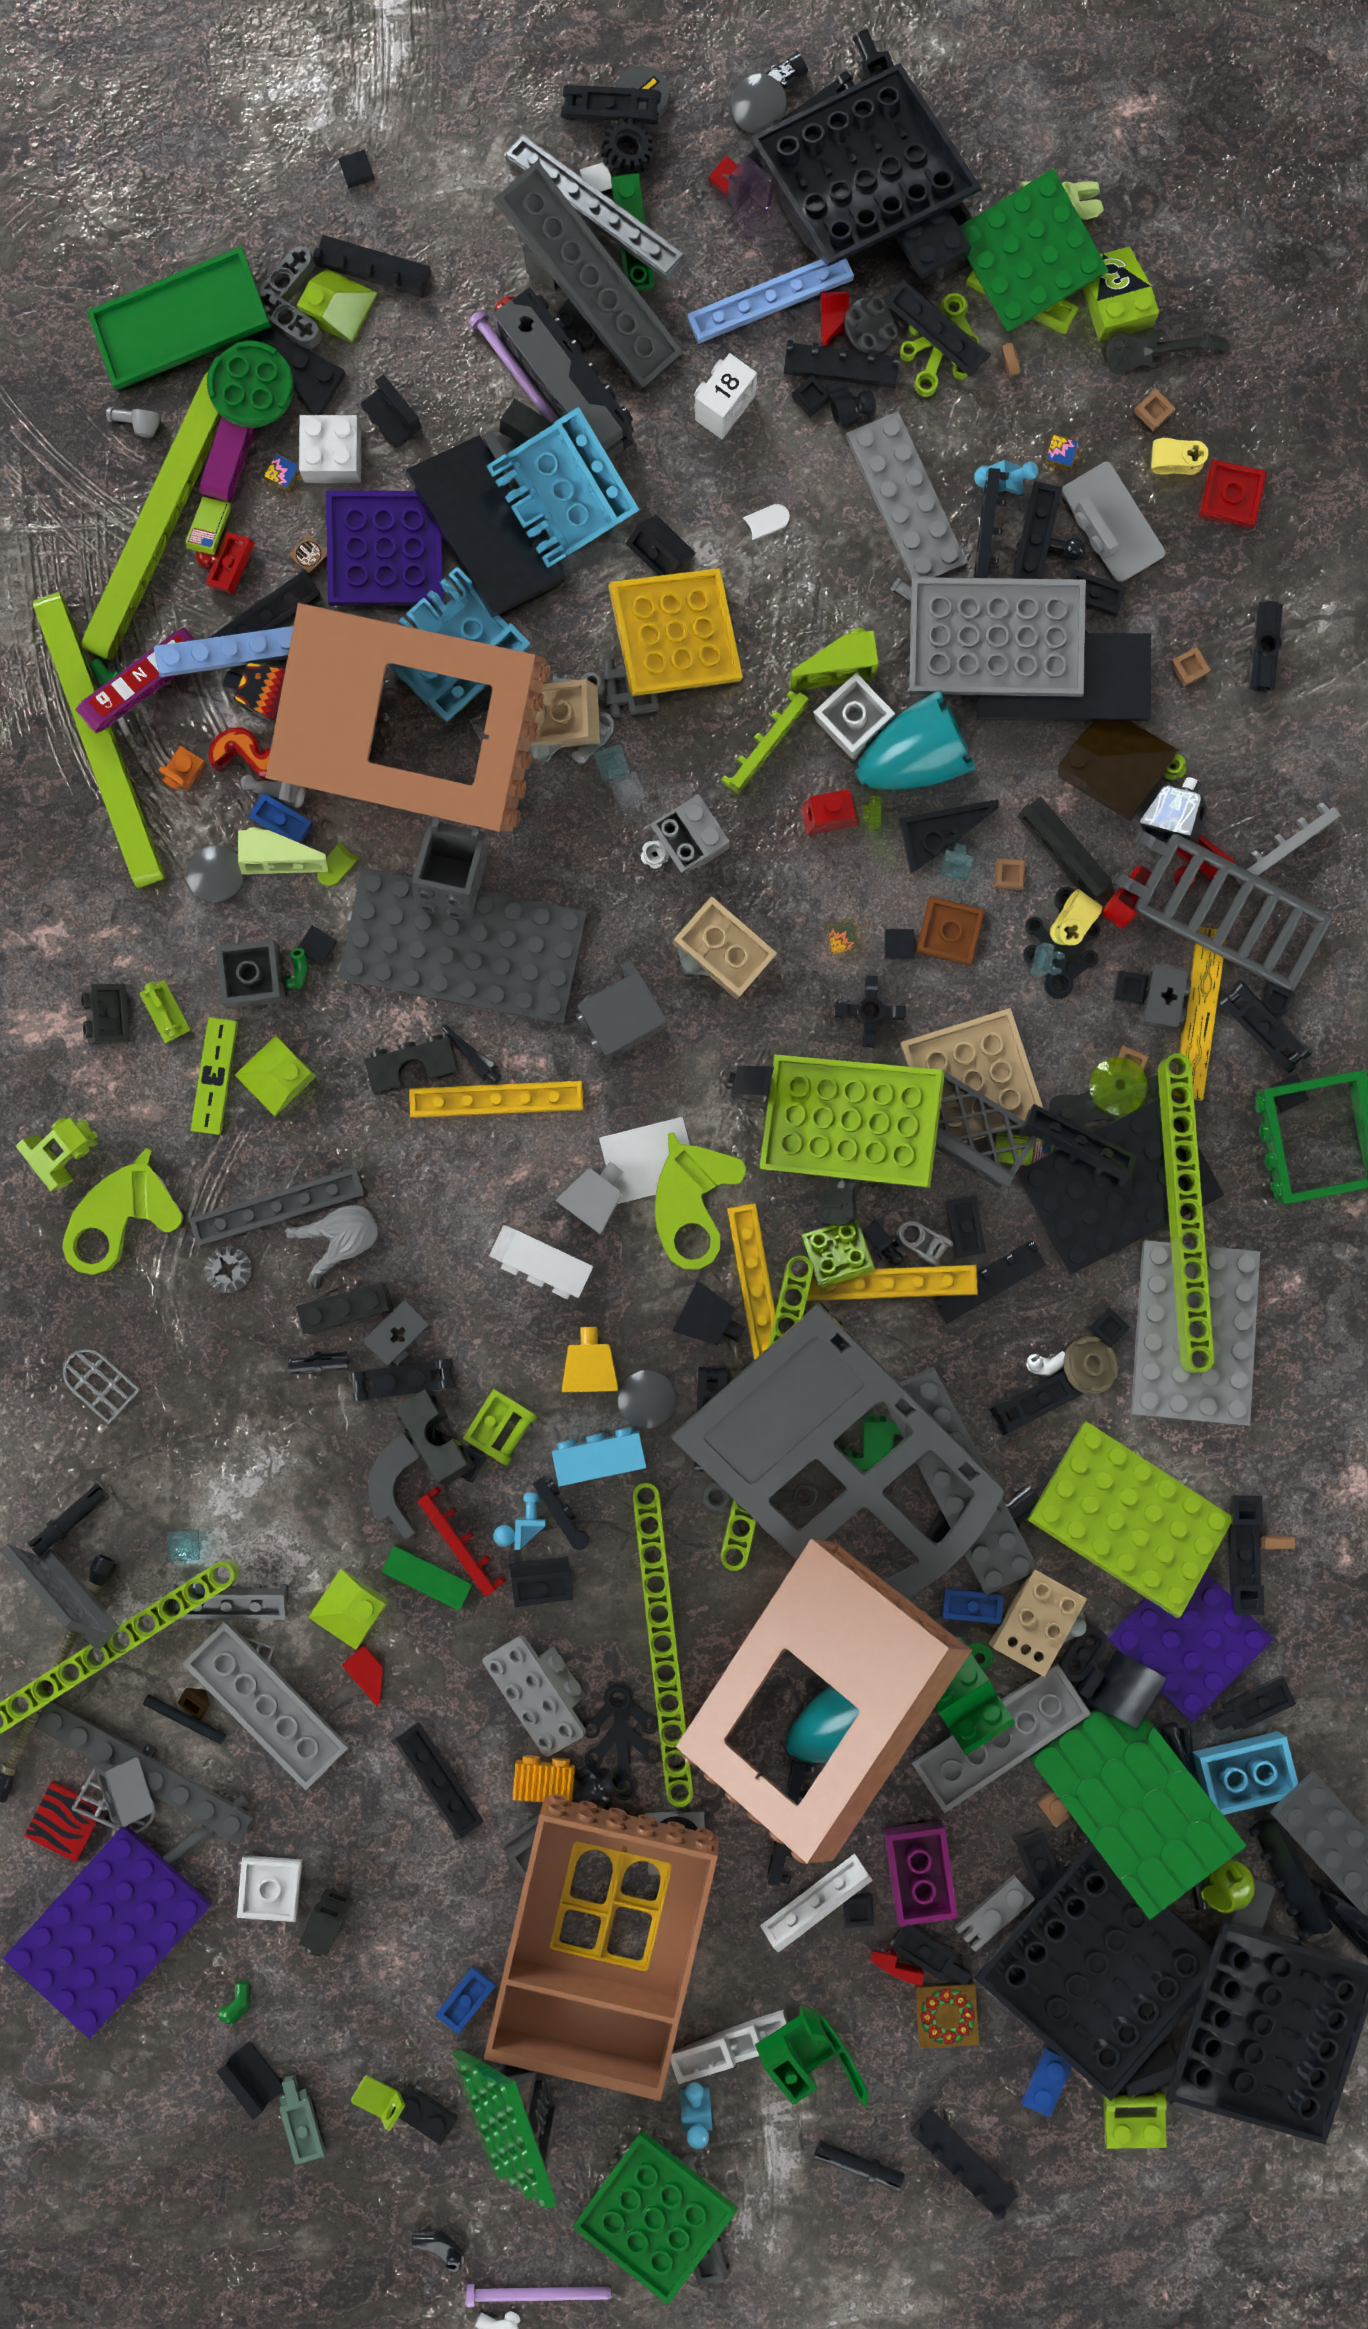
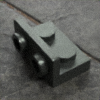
[81,984,129,1045]

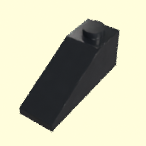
[727,1066,774,1105]

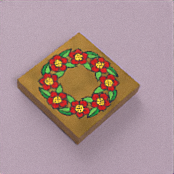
[915,1982,979,2048]

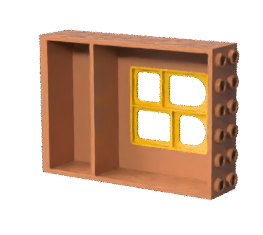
[484,1794,719,2101]

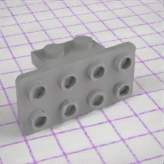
[1061,462,1166,583]
[483,1635,586,1757]

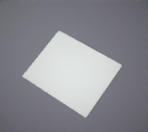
[599,1117,690,1204]

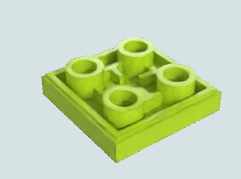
[802,1218,875,1289]

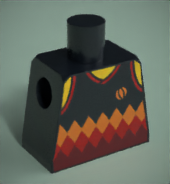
[223,662,286,727]

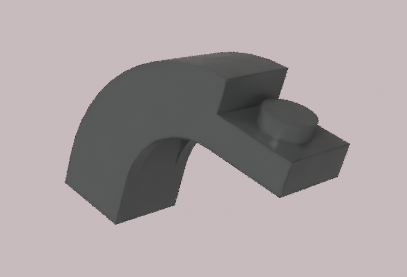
[368,1432,421,1540]

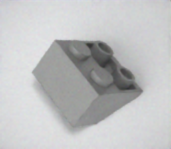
[650,794,730,874]

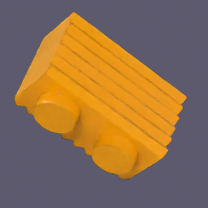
[512,1755,576,1802]

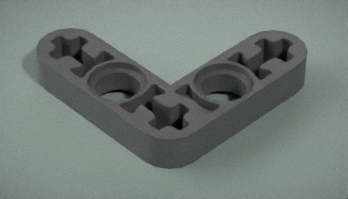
[258,246,322,349]

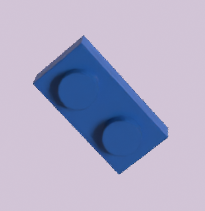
[248,793,313,844]
[941,1588,1004,1624]
[435,1965,496,2034]
[1021,2046,1072,2118]

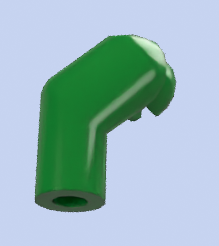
[89,658,123,686]
[285,948,308,990]
[218,1980,250,2025]

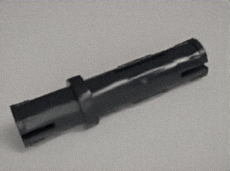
[28,1483,109,1557]
[814,2140,905,2192]

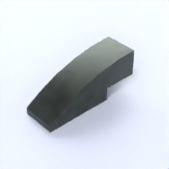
[499,398,553,445]

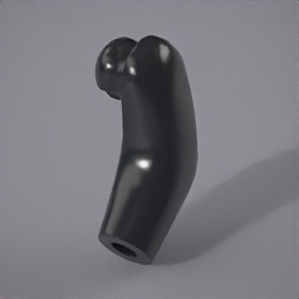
[412,2230,465,2272]

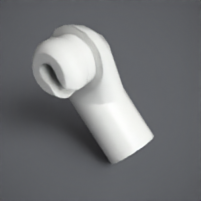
[1027,1351,1065,1377]
[474,2311,520,2329]

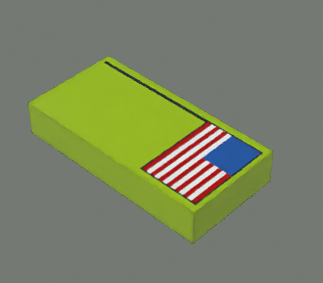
[185,497,231,555]
[992,1133,1053,1166]

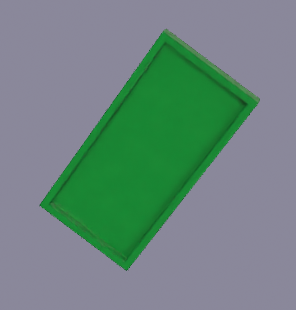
[87,246,271,391]

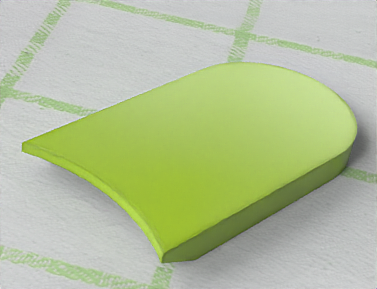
[317,841,361,886]

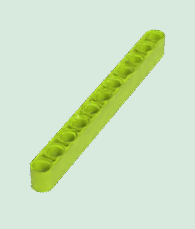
[82,372,222,660]
[33,591,165,889]
[1158,1053,1214,1373]
[721,1256,813,1571]
[633,1481,693,1807]
[0,1559,240,1734]

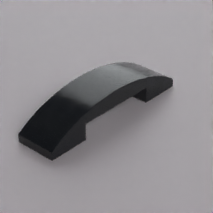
[1228,1495,1264,1615]

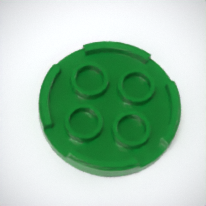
[207,341,294,428]

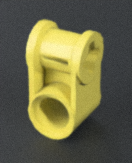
[1151,438,1208,475]
[1050,889,1102,945]

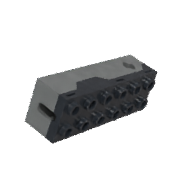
[493,287,634,460]

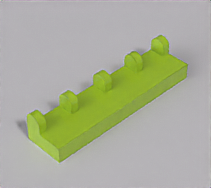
[721,691,809,795]

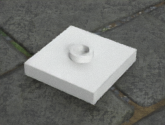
[237,1855,303,1922]

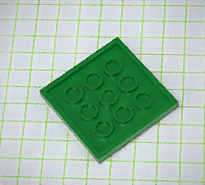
[959,169,1108,334]
[572,2130,738,2305]

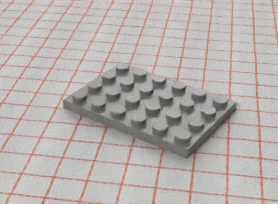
[909,577,1086,697]
[1131,1240,1260,1426]

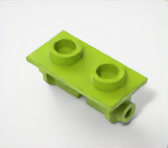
[139,980,191,1044]

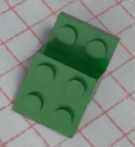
[840,1415,901,1470]
[935,1636,1016,1755]

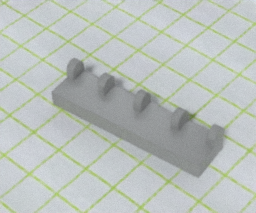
[1235,802,1341,886]

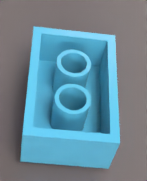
[552,1427,647,1486]
[1193,1731,1298,1815]

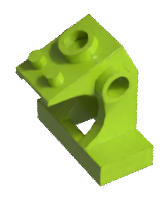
[15,1117,98,1192]

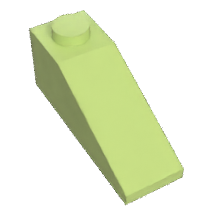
[238,827,328,874]

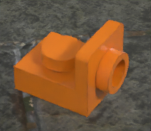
[158,746,206,791]

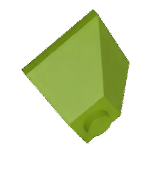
[297,269,378,343]
[235,1035,316,1116]
[308,1568,390,1650]

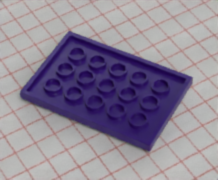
[2,1825,212,2039]

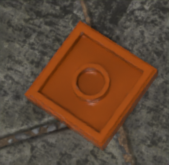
[915,896,985,967]

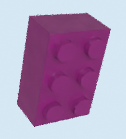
[883,1820,958,1926]

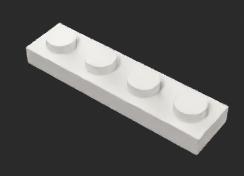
[760,1853,873,1953]

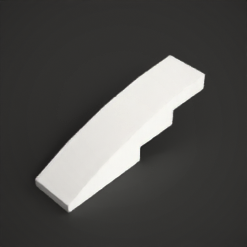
[670,2009,789,2084]

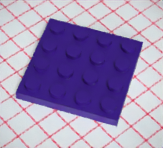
[326,491,443,606]
[1107,1571,1273,1723]

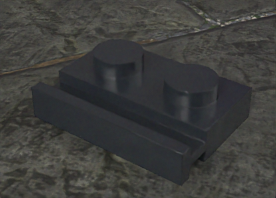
[509,1556,573,1607]

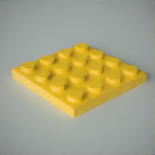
[608,568,743,696]

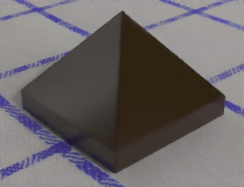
[178,1688,210,1720]

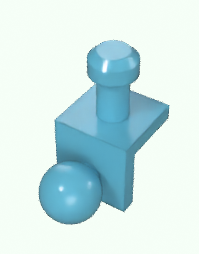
[974,460,1038,495]
[493,1492,547,1550]
[680,2082,713,2149]

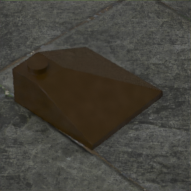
[1058,721,1179,821]

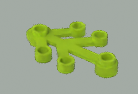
[900,293,980,397]

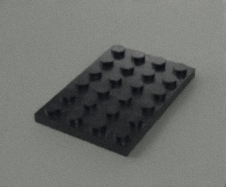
[1016,1095,1224,1275]

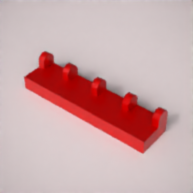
[417,1486,506,1597]

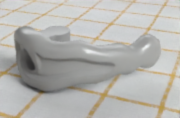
[571,711,614,764]
[241,775,306,808]

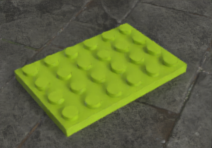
[759,1054,945,1188]
[1027,1421,1232,1618]

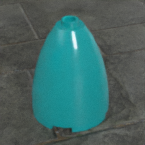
[855,690,976,790]
[785,1685,859,1764]

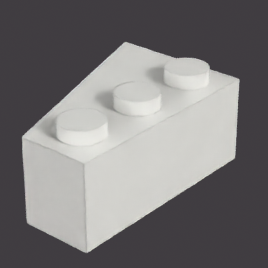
[489,1225,593,1300]

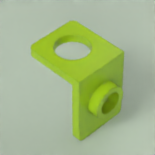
[351,2075,405,2131]

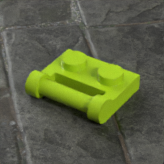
[462,1388,538,1466]
[1104,2091,1167,2149]

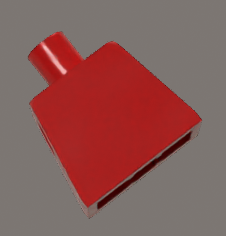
[800,789,859,836]

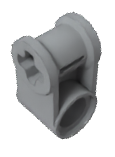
[896,1221,954,1267]

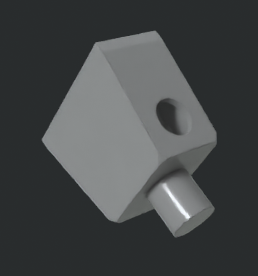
[556,1162,623,1235]

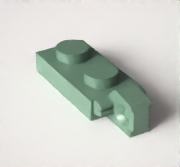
[279,2074,326,2165]

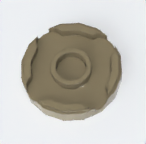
[1063,1336,1119,1395]

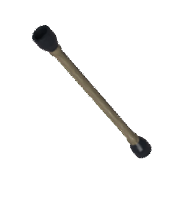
[0,1554,118,1803]

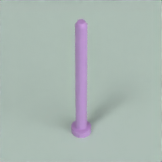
[469,310,559,424]
[466,2284,611,2307]

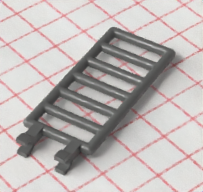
[1111,831,1332,992]

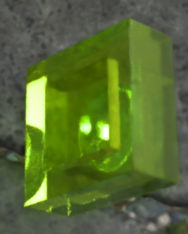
[862,796,881,831]

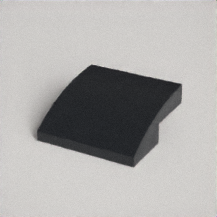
[1085,1651,1167,1731]

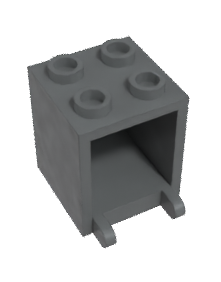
[411,817,488,919]
[575,961,668,1062]

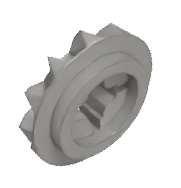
[204,1246,252,1293]

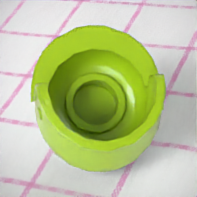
[1201,1859,1255,1913]

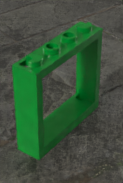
[1254,1070,1368,1204]

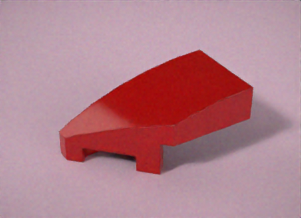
[820,292,849,347]
[870,1949,924,1986]

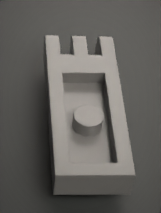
[955,1874,1035,1951]

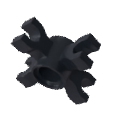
[835,976,906,1048]

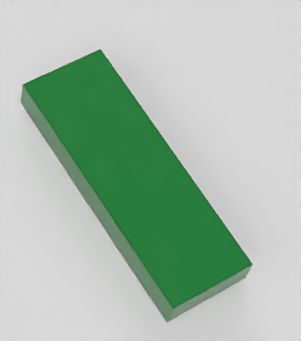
[381,1545,473,1611]

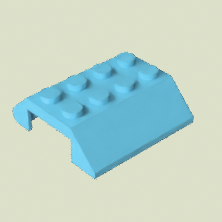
[486,407,639,568]
[388,567,531,723]

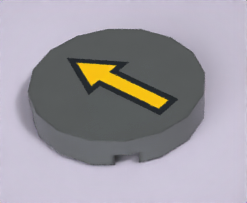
[615,65,670,123]

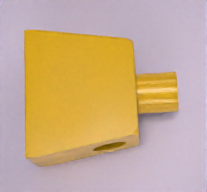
[562,1327,618,1392]

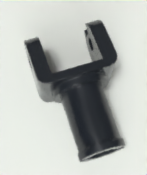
[852,29,894,82]

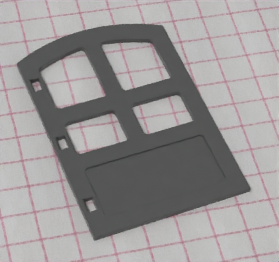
[671,1303,1005,1598]

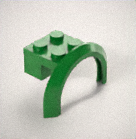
[755,2005,869,2107]

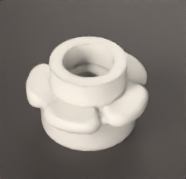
[641,840,669,869]

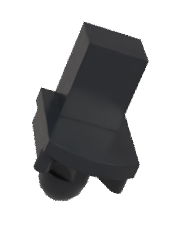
[862,1220,903,1266]

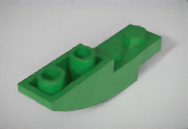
[611,173,654,291]

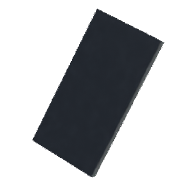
[405,435,566,618]
[976,633,1151,721]

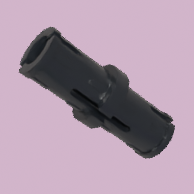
[288,1351,349,1375]

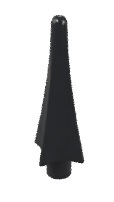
[441,1024,502,1084]

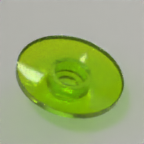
[1089,1057,1148,1115]

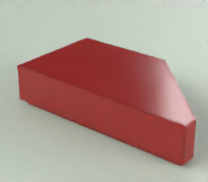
[342,1644,384,1706]

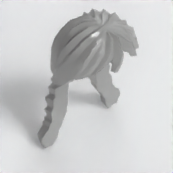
[284,1205,378,1289]

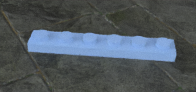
[687,258,854,344]
[154,626,294,677]

